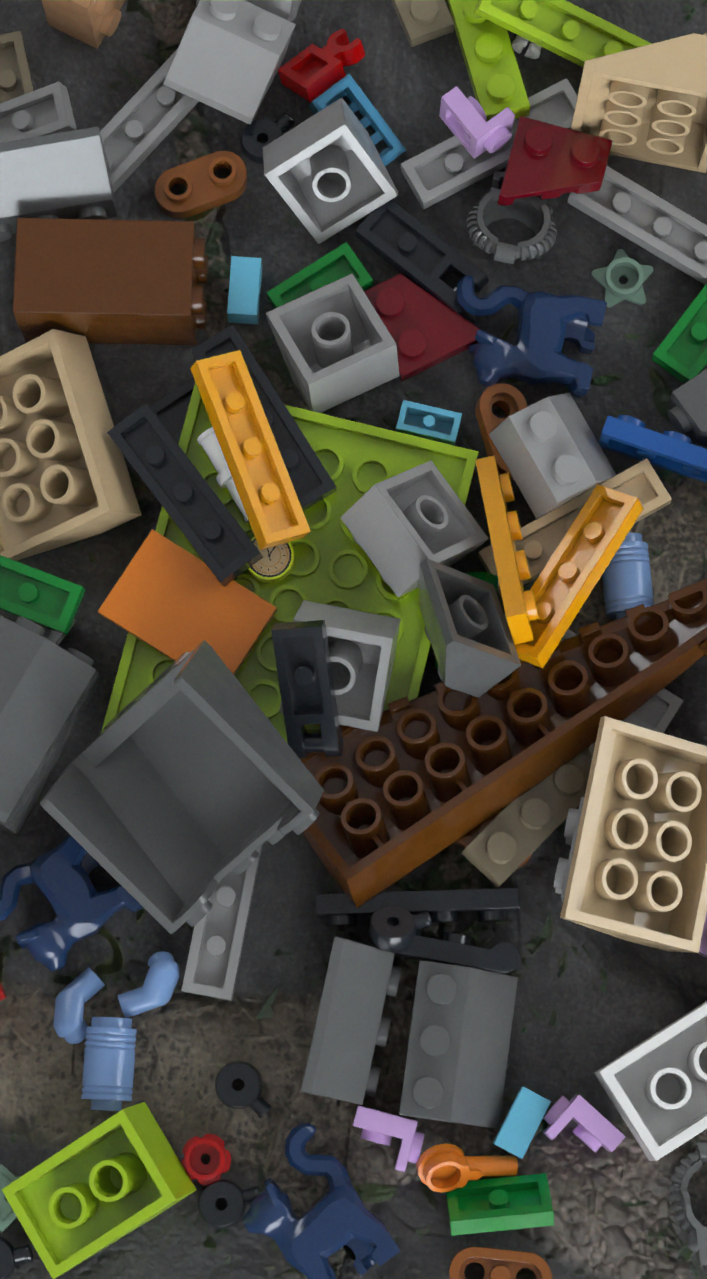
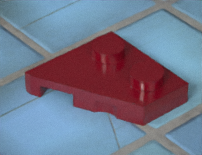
[497,116,613,206]
[364,274,480,382]

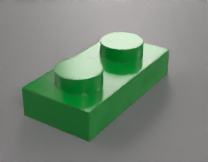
[266,242,373,309]
[651,284,707,384]
[0,555,85,635]
[446,1173,554,1236]

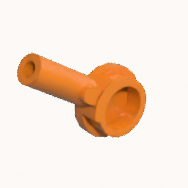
[416,1143,518,1193]

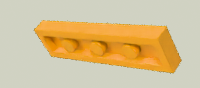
[190,350,311,550]
[475,455,539,645]
[508,484,644,668]

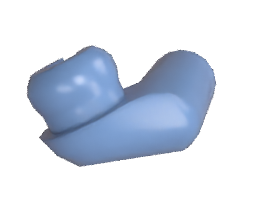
[118,951,180,1018]
[53,967,105,1044]

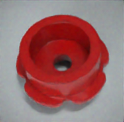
[181,1134,231,1185]

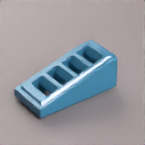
[308,74,406,166]

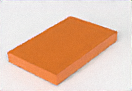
[98,529,277,676]

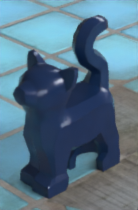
[456,275,607,398]
[0,835,144,971]
[242,1123,400,1279]

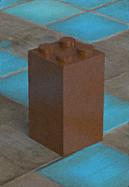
[13,218,208,345]

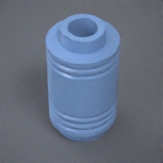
[602,533,654,620]
[81,1017,137,1111]

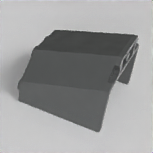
[0,607,101,834]
[40,640,324,934]

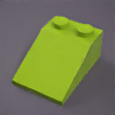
[1,1102,197,1279]

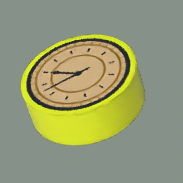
[248,536,295,583]

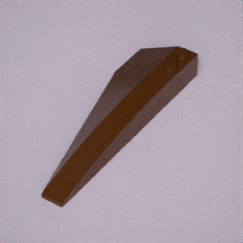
[300,579,707,908]

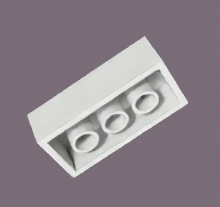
[594,1001,707,1161]

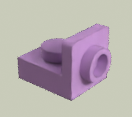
[439,86,515,159]
[542,1094,626,1152]
[353,1105,425,1172]

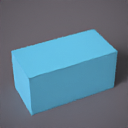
[227,256,262,325]
[396,400,462,446]
[492,1086,551,1159]

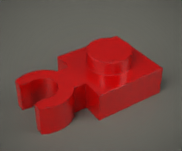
[277,29,365,103]

